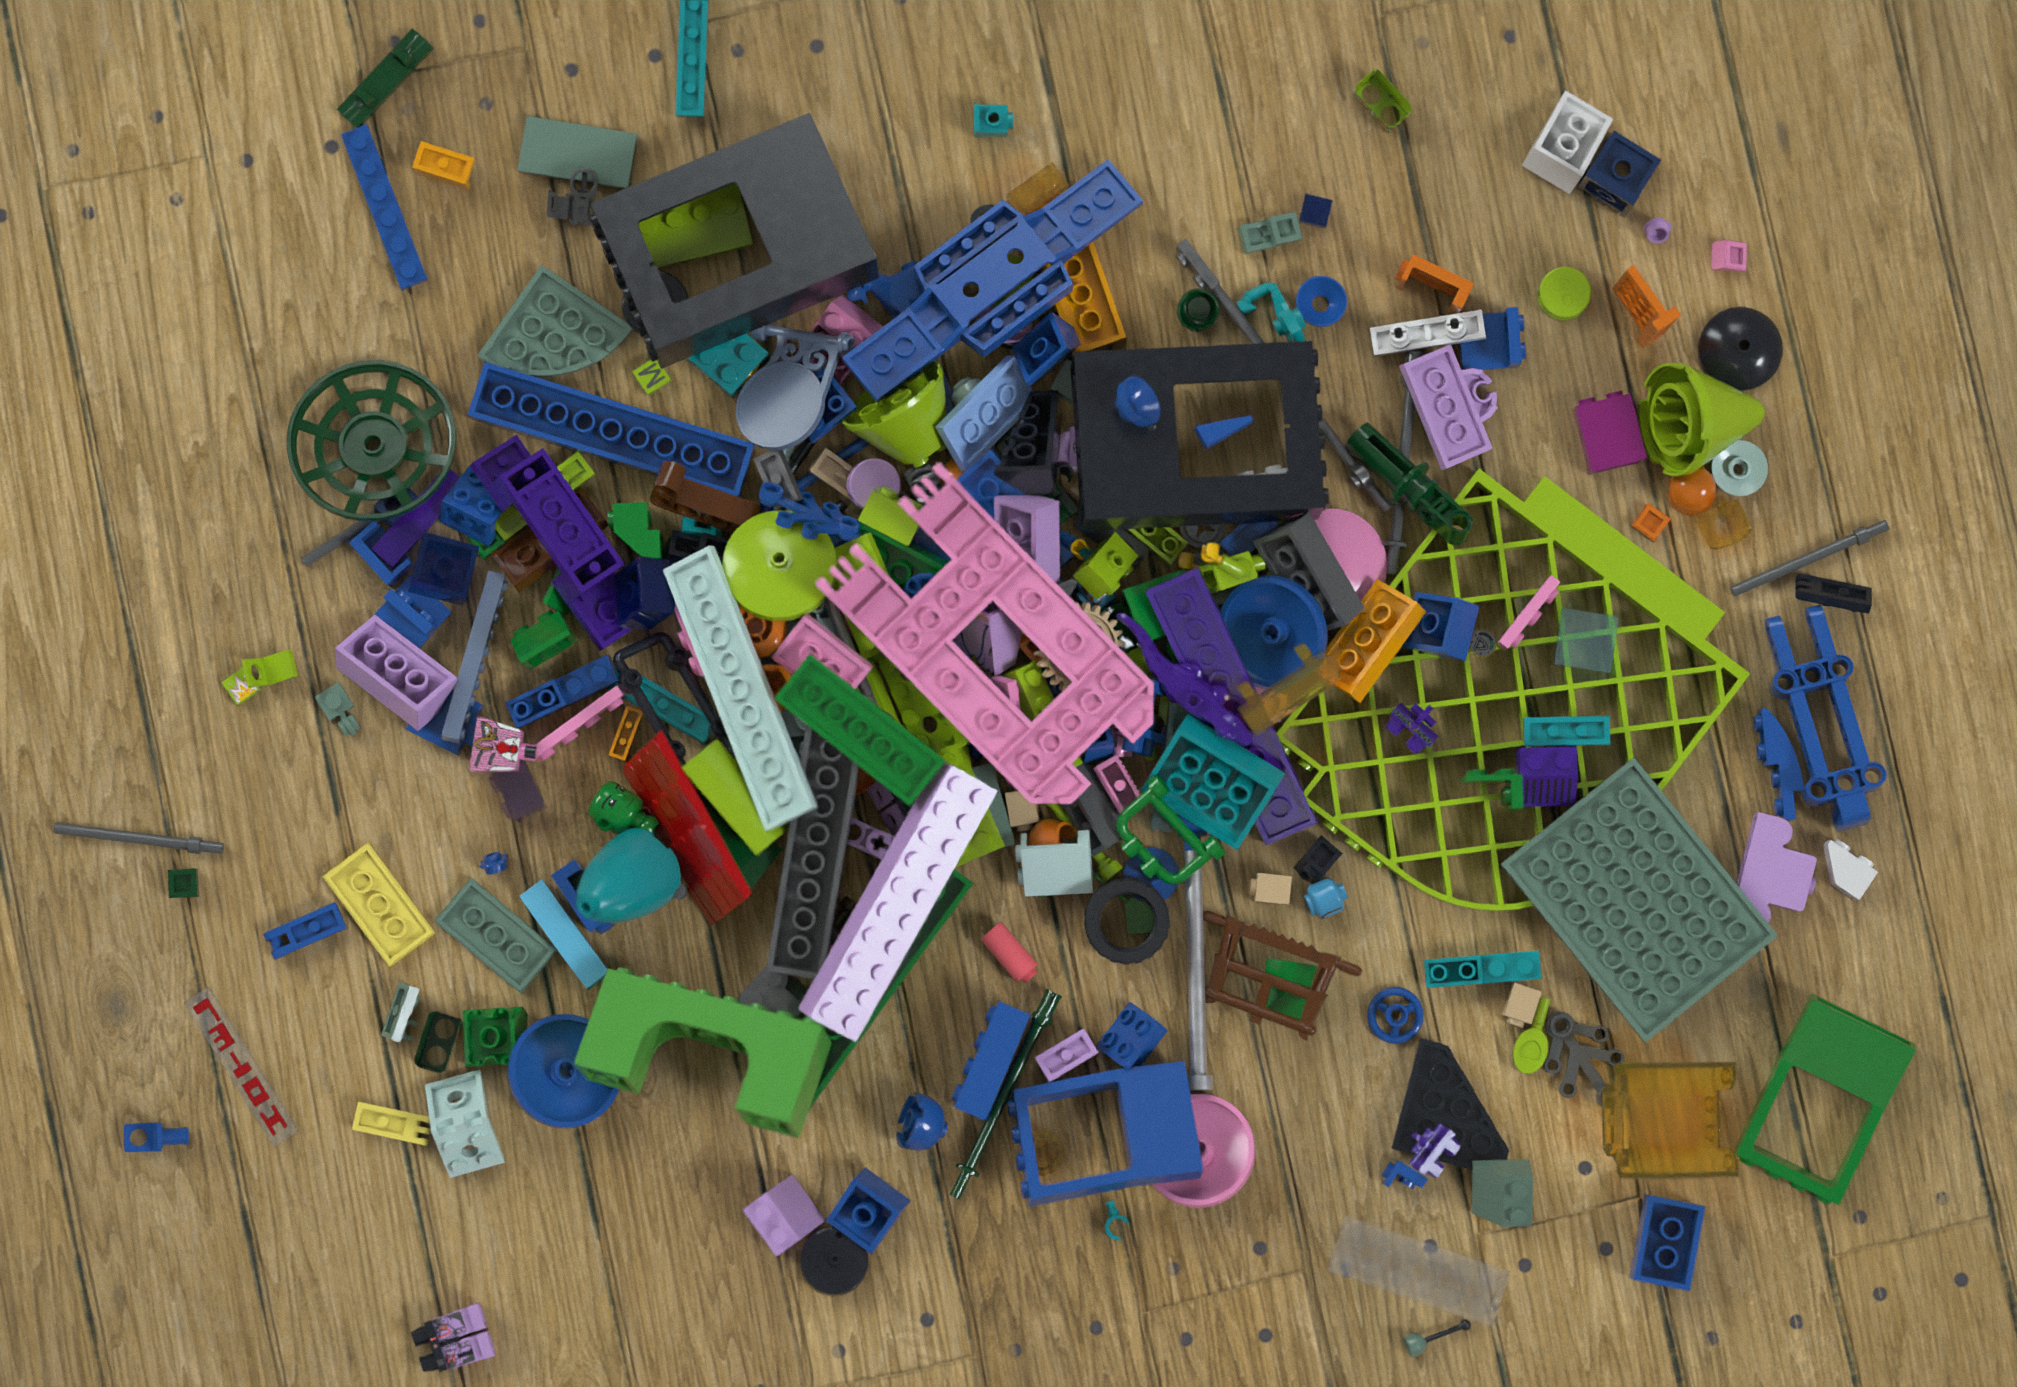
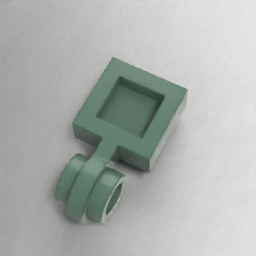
[315,682,361,737]

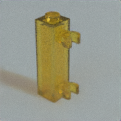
[1237,643,1342,736]

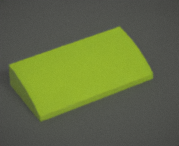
[682,739,790,855]

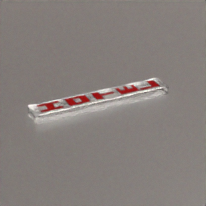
[184,987,299,1147]

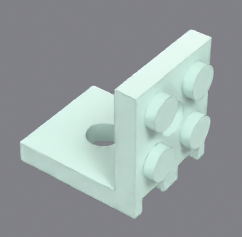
[425,1069,505,1178]

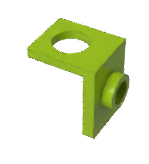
[242,649,298,687]

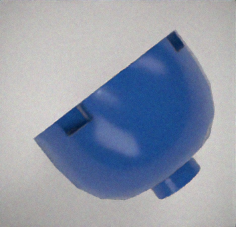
[896,1092,948,1151]

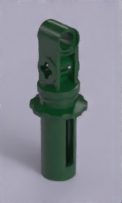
[1345,422,1473,546]

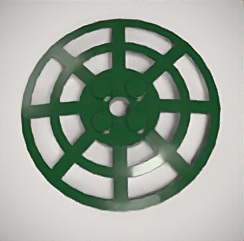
[286,360,456,521]

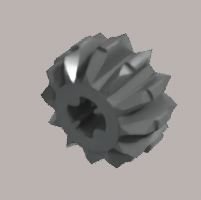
[904,462,943,508]

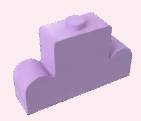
[1736,812,1817,923]

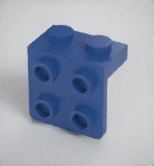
[1460,307,1526,370]

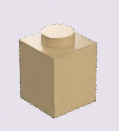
[1005,791,1039,832]
[1249,873,1292,906]
[1501,983,1542,1028]

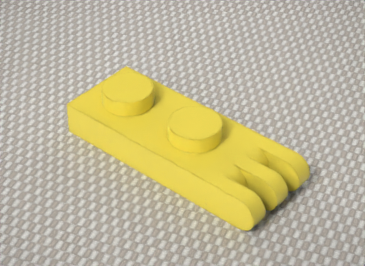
[352,1102,431,1146]

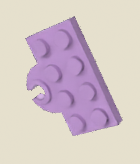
[1399,344,1498,470]

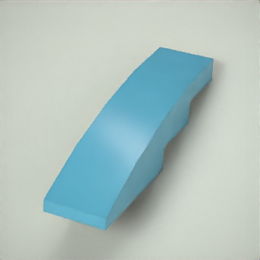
[519,880,607,990]

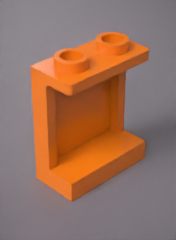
[1395,254,1474,315]

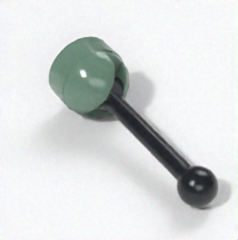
[1403,1319,1471,1358]

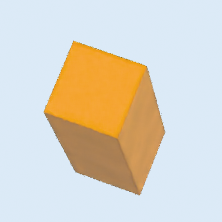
[609,705,644,762]

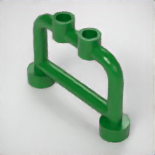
[1116,774,1227,885]

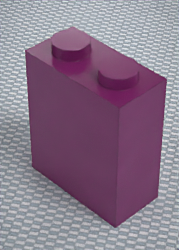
[1573,391,1647,475]

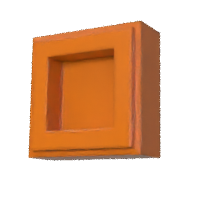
[1631,503,1671,543]

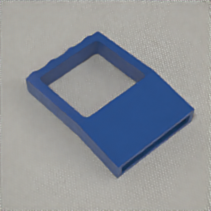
[1007,1061,1203,1207]

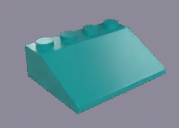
[1141,714,1285,850]

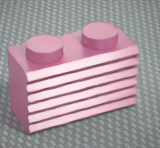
[1093,755,1140,815]

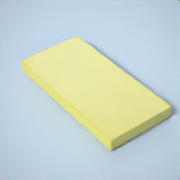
[322,843,436,967]

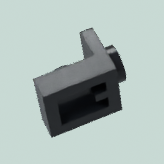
[1293,835,1343,884]

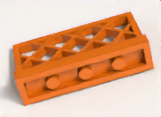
[1612,265,1681,349]

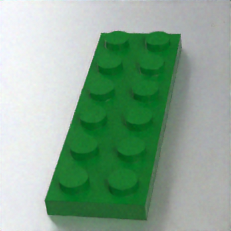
[774,653,946,806]

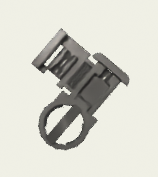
[546,166,598,226]

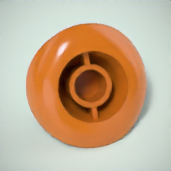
[737,604,788,658]

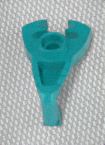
[1237,282,1306,342]

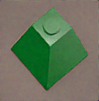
[1264,958,1318,1020]

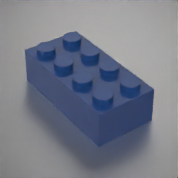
[951,1001,1030,1121]

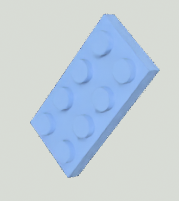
[935,355,1033,471]

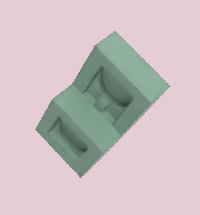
[1237,212,1302,255]

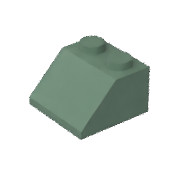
[1471,1159,1533,1227]

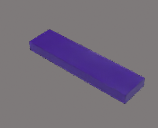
[371,469,460,569]

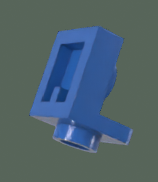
[1381,1160,1428,1189]

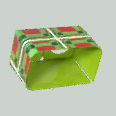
[1353,67,1411,134]

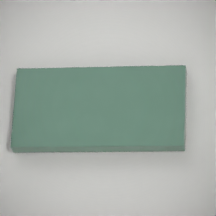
[517,116,638,189]
[435,878,558,994]

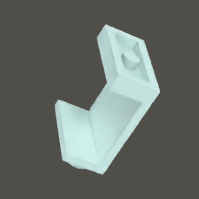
[1015,830,1093,896]

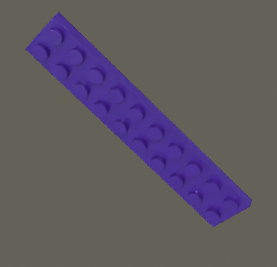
[1146,567,1318,846]

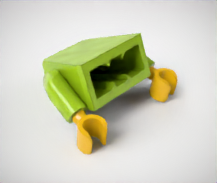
[1177,543,1266,593]

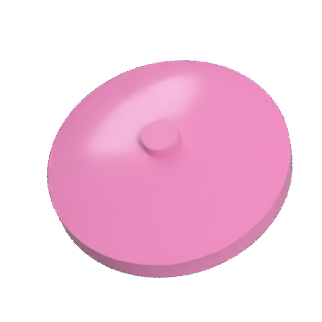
[1314,509,1387,600]
[1152,1094,1256,1208]

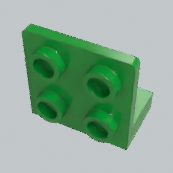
[1460,769,1523,812]

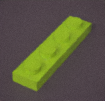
[496,451,596,542]

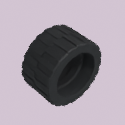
[1084,878,1170,965]

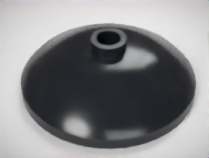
[1698,307,1783,391]

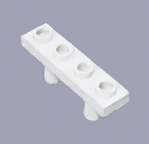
[1370,309,1486,357]

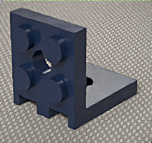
[1577,131,1661,218]

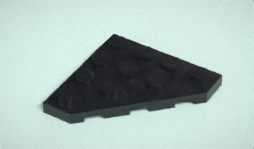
[1391,1038,1509,1170]

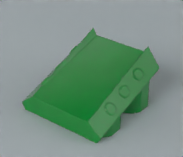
[462,1007,528,1067]

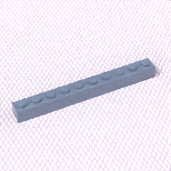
[441,570,509,744]

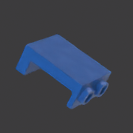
[551,859,615,934]

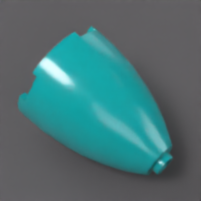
[576,828,681,923]

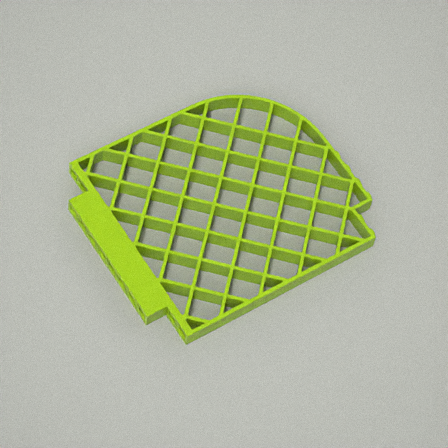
[1277,469,1750,912]

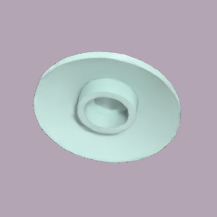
[1711,440,1768,496]

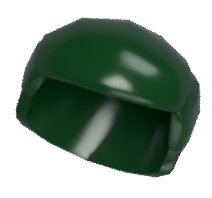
[1177,289,1219,332]

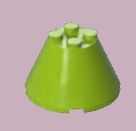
[842,360,947,468]

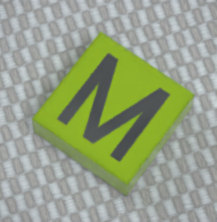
[632,360,671,396]

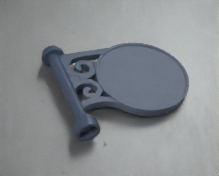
[736,323,855,451]

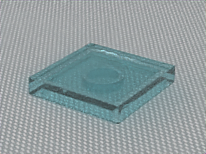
[1553,608,1619,673]

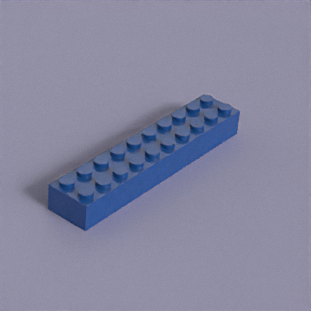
[468,362,756,498]

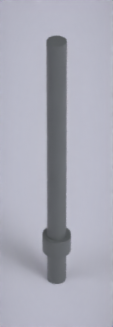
[1730,520,1889,597]
[54,822,224,854]

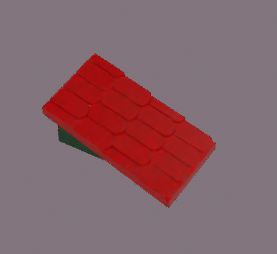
[623,730,783,926]

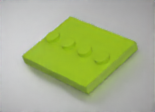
[638,184,753,269]

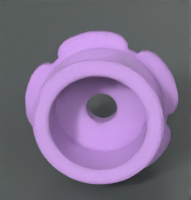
[1644,218,1672,244]

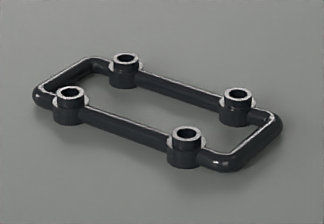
[613,632,736,765]

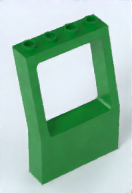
[1735,993,1916,1205]

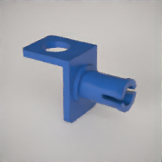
[123,1123,189,1152]

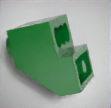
[608,502,664,565]

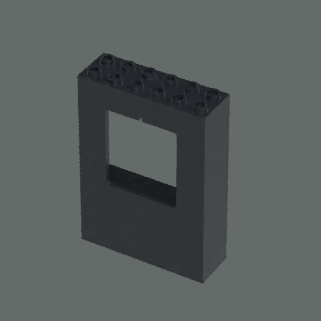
[589,113,879,369]
[1070,341,1329,531]

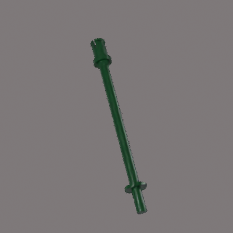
[950,989,1062,1200]

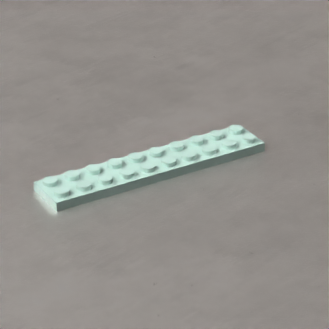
[663,546,817,831]

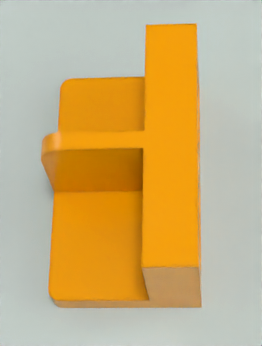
[412,141,475,190]

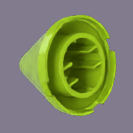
[1639,362,1765,476]

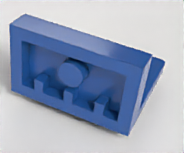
[440,466,504,546]

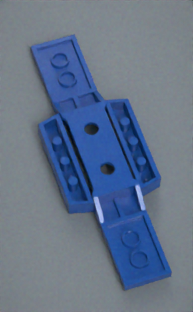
[842,159,1143,403]

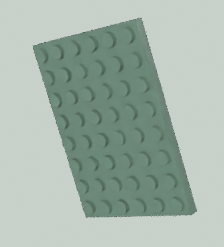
[1500,758,1778,1043]

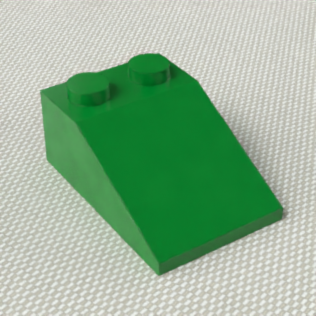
[510,610,578,671]

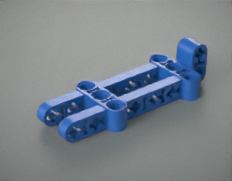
[1764,605,1887,832]

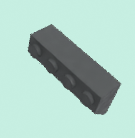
[1252,512,1365,631]

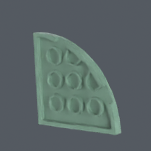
[477,264,633,377]

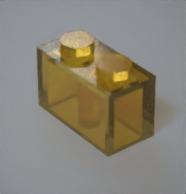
[1007,162,1069,216]

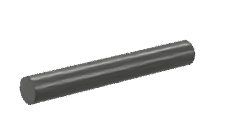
[301,512,378,567]

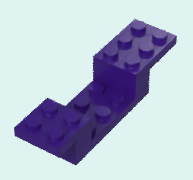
[470,435,646,651]

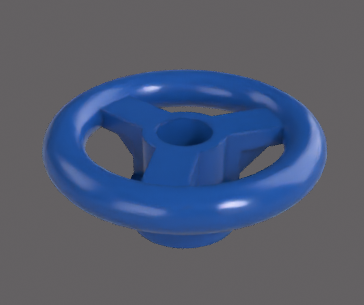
[1367,987,1424,1044]

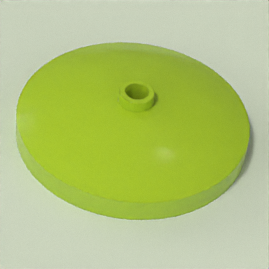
[723,510,837,621]

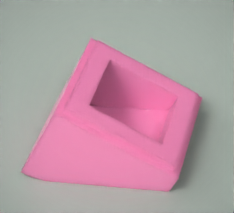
[1711,240,1747,272]

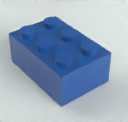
[1629,1194,1705,1291]

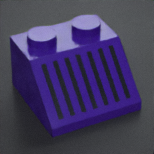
[1516,747,1578,807]

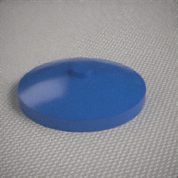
[1220,575,1327,688]
[508,1014,619,1129]

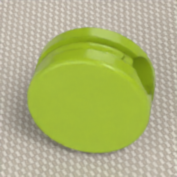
[1537,267,1591,321]

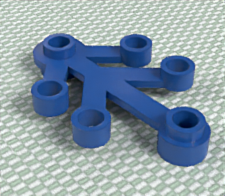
[759,482,861,541]

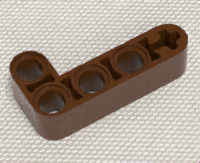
[650,461,762,533]

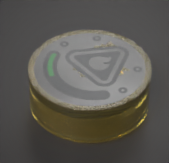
[1469,629,1497,658]

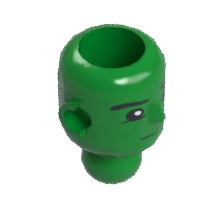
[588,781,659,835]

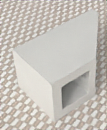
[1823,839,1878,901]

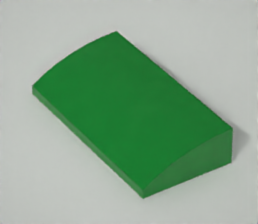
[853,523,949,592]

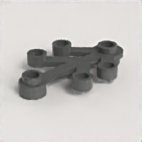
[1543,1012,1624,1109]

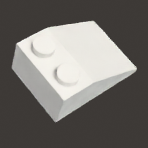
[1522,90,1613,194]

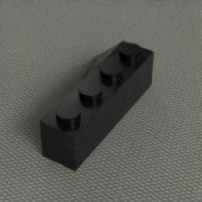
[994,390,1062,495]

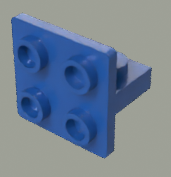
[374,576,451,649]
[1096,1002,1168,1070]

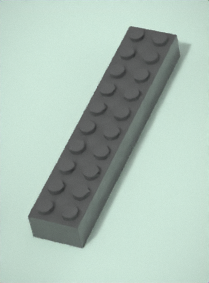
[766,694,872,979]

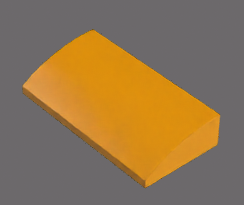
[1042,242,1127,355]
[1313,579,1426,703]

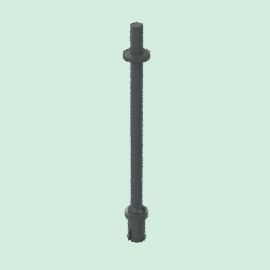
[1383,351,1424,575]

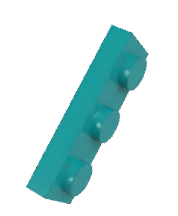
[1523,716,1610,747]

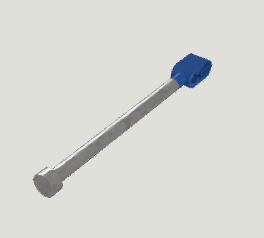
[1177,814,1213,1090]

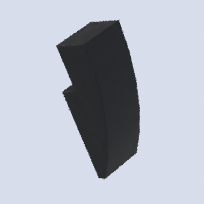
[663,530,729,567]

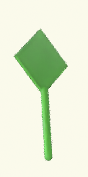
[1092,868,1154,935]

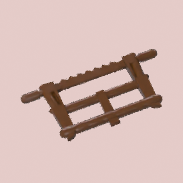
[1203,911,1362,1041]

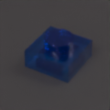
[1299,194,1333,229]

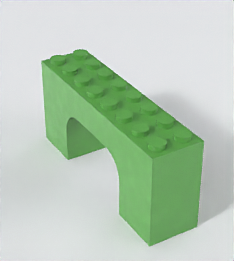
[574,968,832,1139]

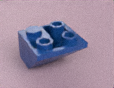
[809,367,858,443]

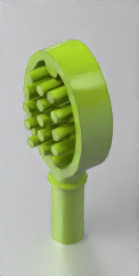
[1512,997,1551,1074]

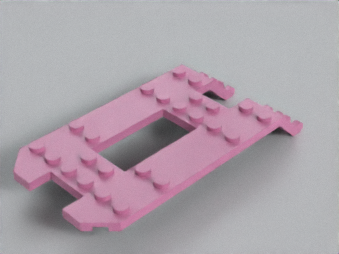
[815,462,1154,804]

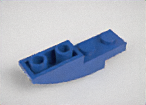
[505,655,620,728]
[1753,708,1804,821]

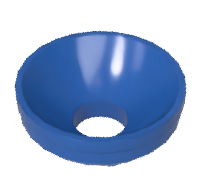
[1296,276,1347,327]
[1116,376,1160,427]

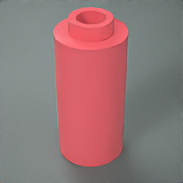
[980,922,1038,983]

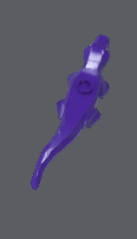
[1116,613,1253,746]

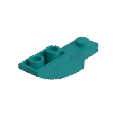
[1424,950,1542,988]

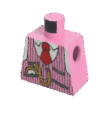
[469,717,538,773]

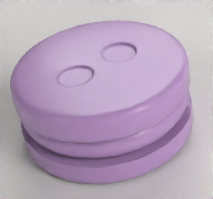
[846,458,901,509]

